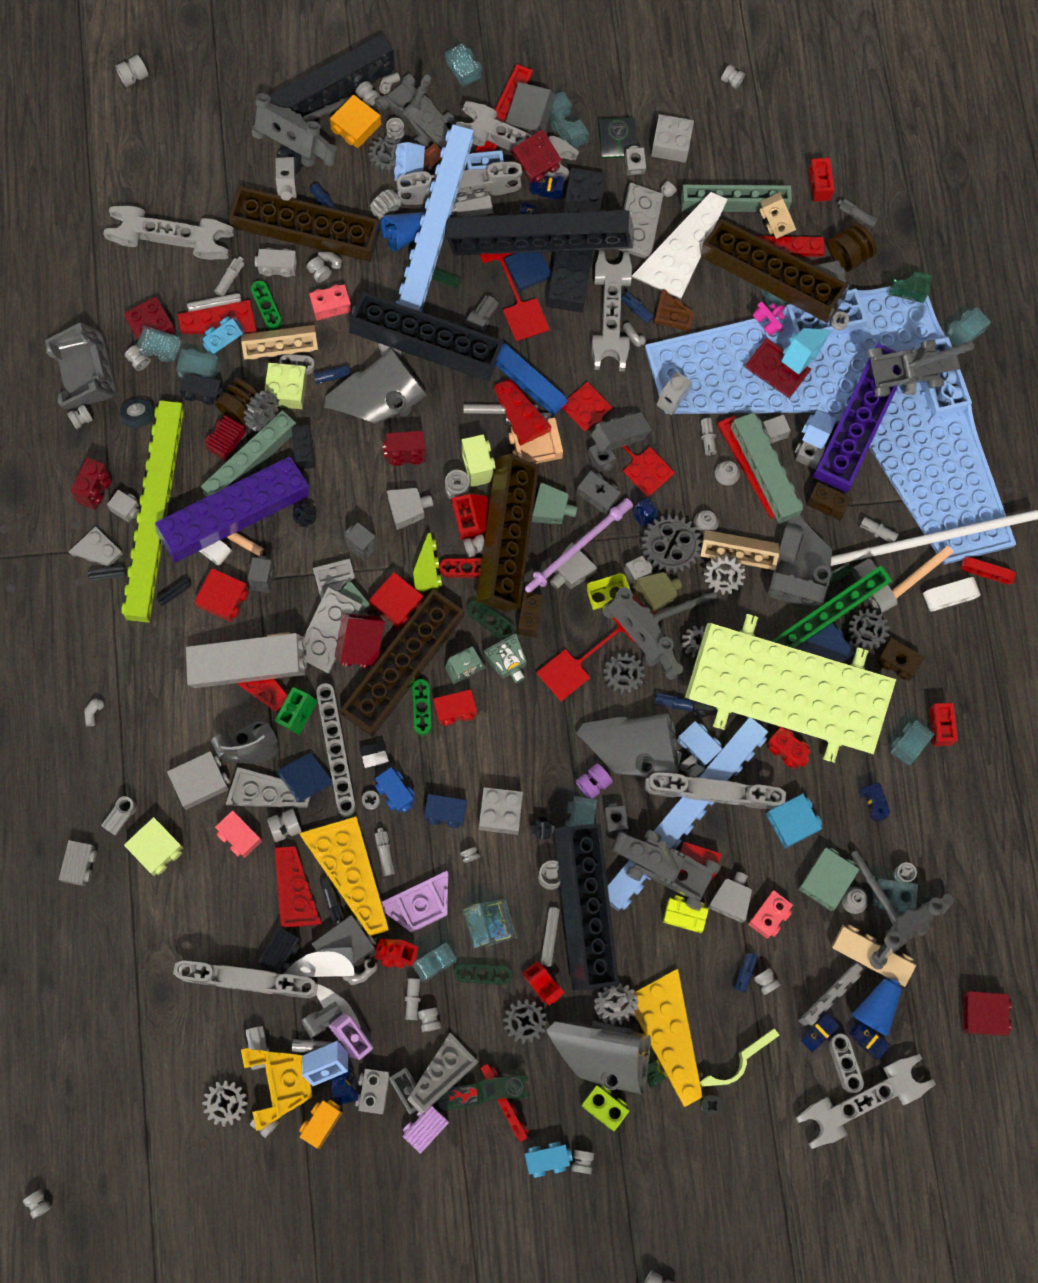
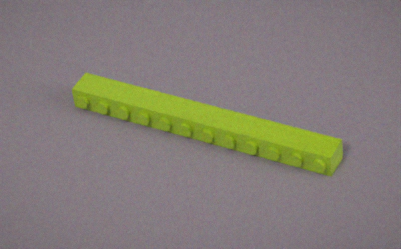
[122,401,184,623]

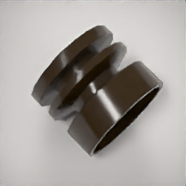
[829,223,877,272]
[214,378,258,427]

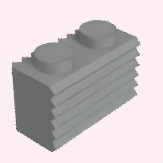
[59,840,97,886]

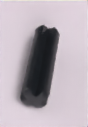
[88,566,126,581]
[156,577,192,606]

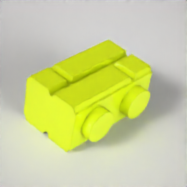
[663,896,709,933]

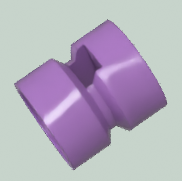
[576,763,613,800]

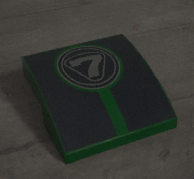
[599,118,637,159]

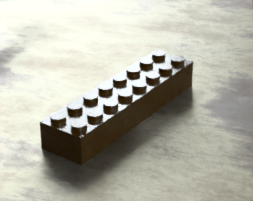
[229,186,380,262]
[701,219,849,323]
[476,454,539,612]
[340,589,464,738]

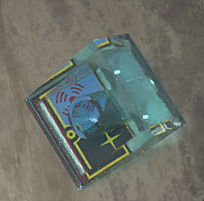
[462,899,516,949]

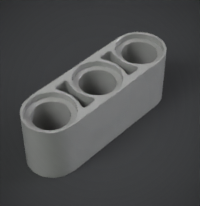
[852,559,898,614]
[828,1034,864,1093]

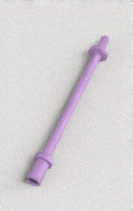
[525,498,633,593]

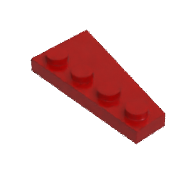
[177,300,257,334]
[494,379,552,446]
[237,679,288,713]
[275,846,321,928]
[480,1064,528,1142]

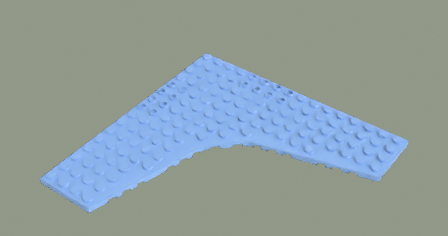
[644,279,1016,565]

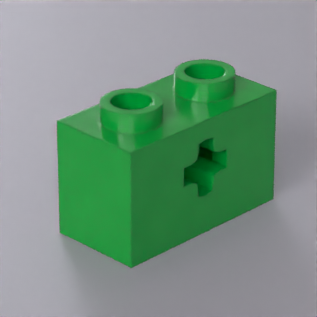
[274,687,318,735]

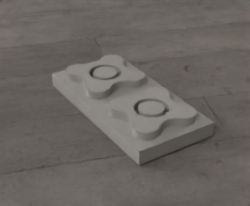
[617,183,663,259]
[303,587,363,673]

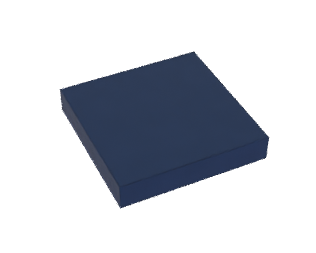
[504,252,552,291]
[278,753,332,802]

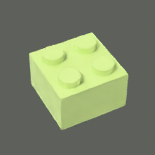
[265,363,307,409]
[462,435,495,487]

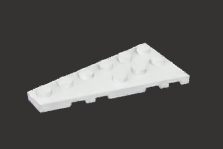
[632,192,727,299]

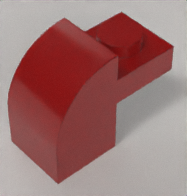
[522,961,564,1005]

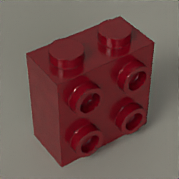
[512,129,562,183]
[123,297,176,351]
[383,431,426,466]
[70,458,112,510]
[963,991,1012,1036]

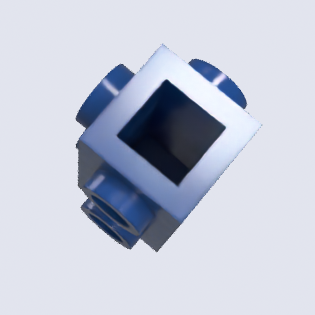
[375,767,415,814]

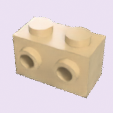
[759,192,796,239]

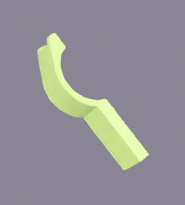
[700,1029,779,1087]

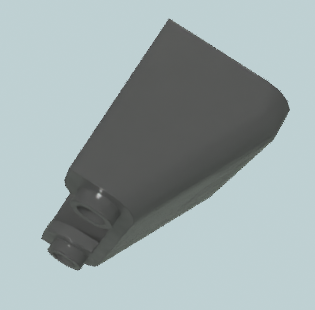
[45,322,117,409]

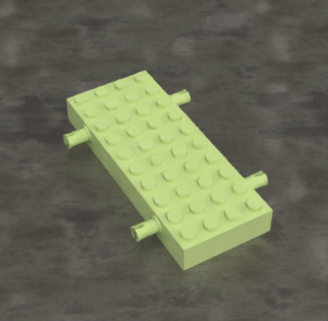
[685,614,896,763]

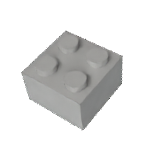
[651,114,694,163]
[479,787,523,835]

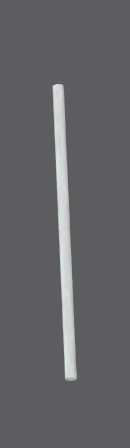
[831,510,1038,566]

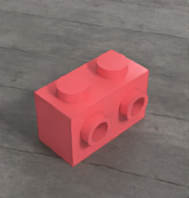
[309,284,352,321]
[215,811,262,858]
[748,891,793,939]

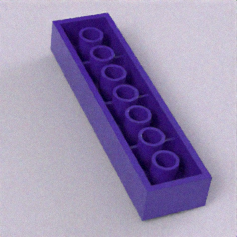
[813,343,901,493]
[155,457,309,563]

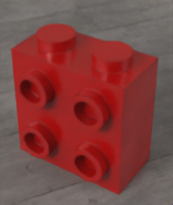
[194,569,249,622]
[369,572,424,629]

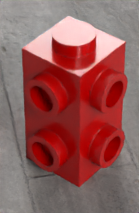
[766,727,811,769]
[374,939,419,969]

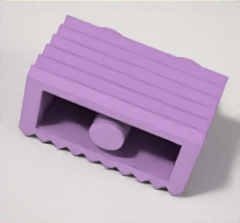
[329,1013,373,1060]
[402,1106,449,1154]

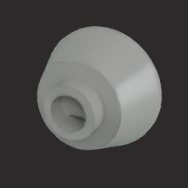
[715,461,740,486]
[693,510,719,535]
[841,887,868,914]

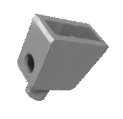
[276,157,297,200]
[657,372,692,416]
[387,488,433,530]
[550,543,597,589]
[708,872,752,923]

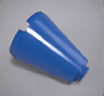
[380,212,426,252]
[852,978,902,1037]

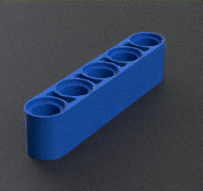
[496,344,568,415]

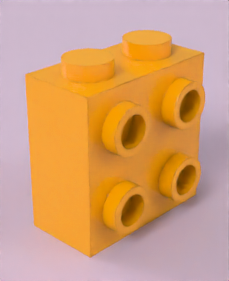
[330,95,381,148]
[300,1099,343,1149]

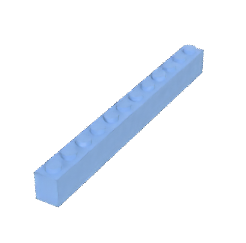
[396,125,474,312]
[608,717,768,911]

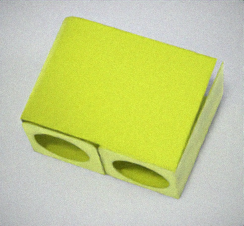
[587,574,630,610]

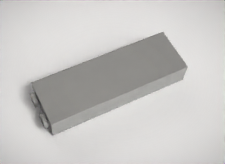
[186,633,307,688]

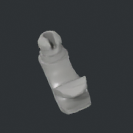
[342,959,378,985]

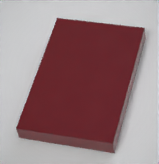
[745,338,812,399]

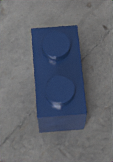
[424,794,467,829]

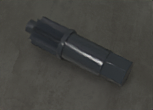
[320,877,345,925]

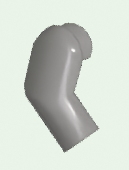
[379,72,400,94]
[318,252,342,269]
[623,323,646,347]
[84,698,104,727]

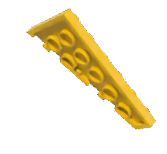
[299,817,389,936]
[634,969,702,1107]

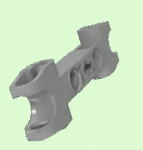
[456,101,579,180]
[396,162,522,205]
[103,206,234,260]
[591,250,632,371]
[645,772,786,809]
[173,961,318,998]
[795,1054,936,1149]

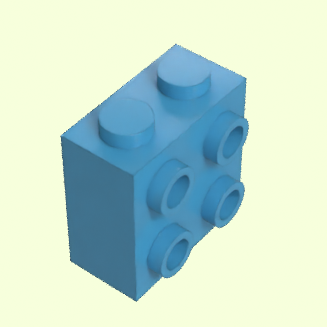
[766,794,822,849]

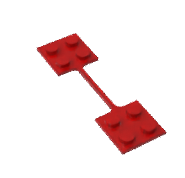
[480,253,550,342]
[562,382,675,498]
[536,592,661,702]

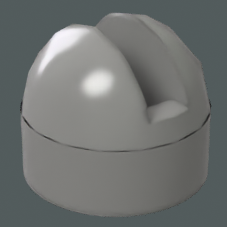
[661,181,677,197]

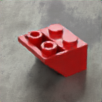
[452,494,490,540]

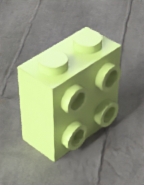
[124,817,183,876]

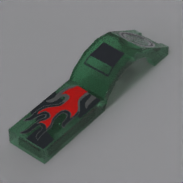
[438,1076,530,1112]

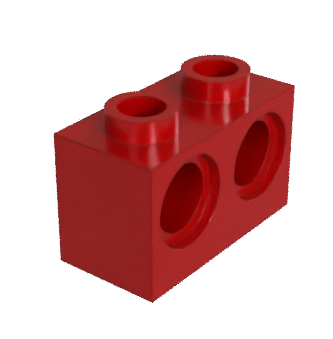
[809,158,834,202]
[929,703,958,746]

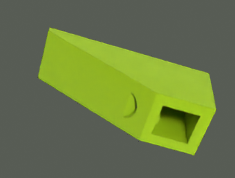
[413,533,442,595]

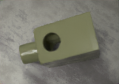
[633,572,682,614]

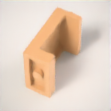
[508,418,563,464]

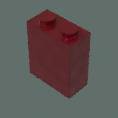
[335,613,385,668]

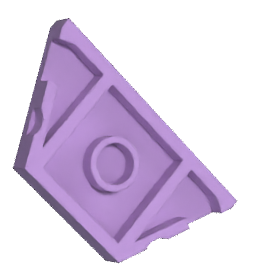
[381,871,448,933]

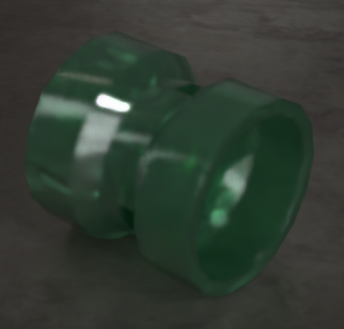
[647,1059,668,1088]

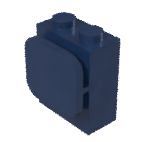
[794,623,855,663]

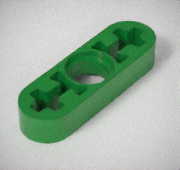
[251,281,282,331]
[412,679,432,736]

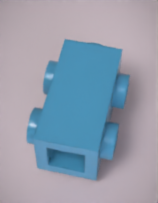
[203,316,246,354]
[525,1142,573,1178]

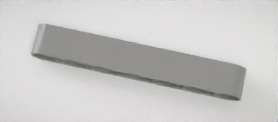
[317,683,356,817]

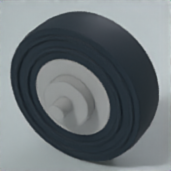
[120,399,154,428]

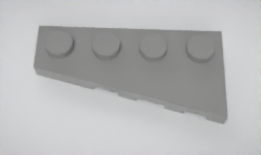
[226,767,311,808]
[798,963,863,1026]
[407,1033,478,1115]

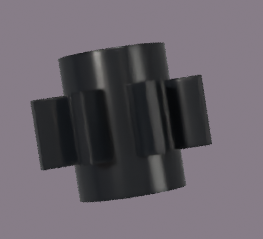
[293,503,317,528]
[531,815,555,840]

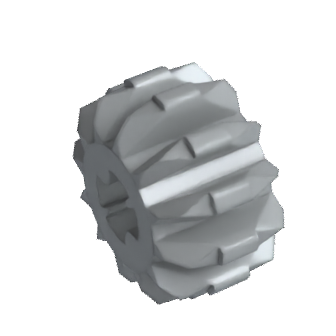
[370,189,401,220]
[682,626,704,658]

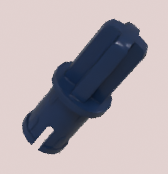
[310,183,337,210]
[621,291,653,323]
[313,365,351,385]
[655,693,694,712]
[733,952,758,993]

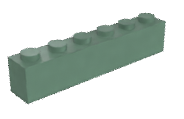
[681,185,792,212]
[201,410,296,497]
[731,412,803,524]

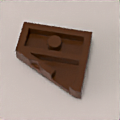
[654,289,694,331]

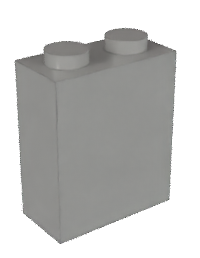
[167,751,230,810]

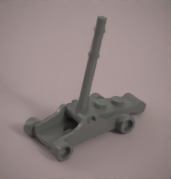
[375,73,456,151]
[252,93,351,167]
[867,340,974,397]
[603,587,717,680]
[611,830,721,912]
[851,850,954,969]

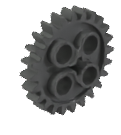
[641,514,703,575]

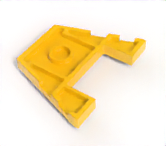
[241,1048,313,1131]

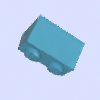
[781,328,831,374]

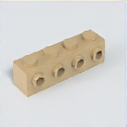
[241,325,318,359]
[700,530,779,570]
[832,924,916,987]

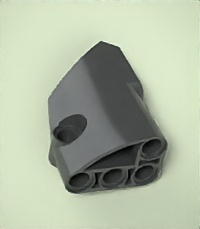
[324,349,428,424]
[767,515,832,606]
[576,713,679,779]
[211,721,279,764]
[546,1021,651,1094]

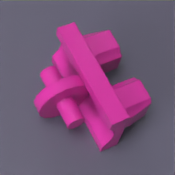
[753,302,785,336]

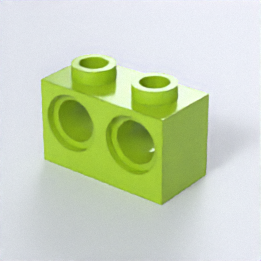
[581,1085,629,1132]

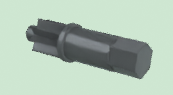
[838,199,878,228]

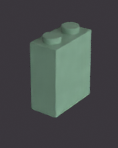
[798,848,860,911]

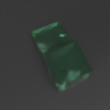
[888,271,932,303]

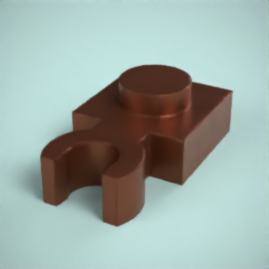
[423,143,442,172]

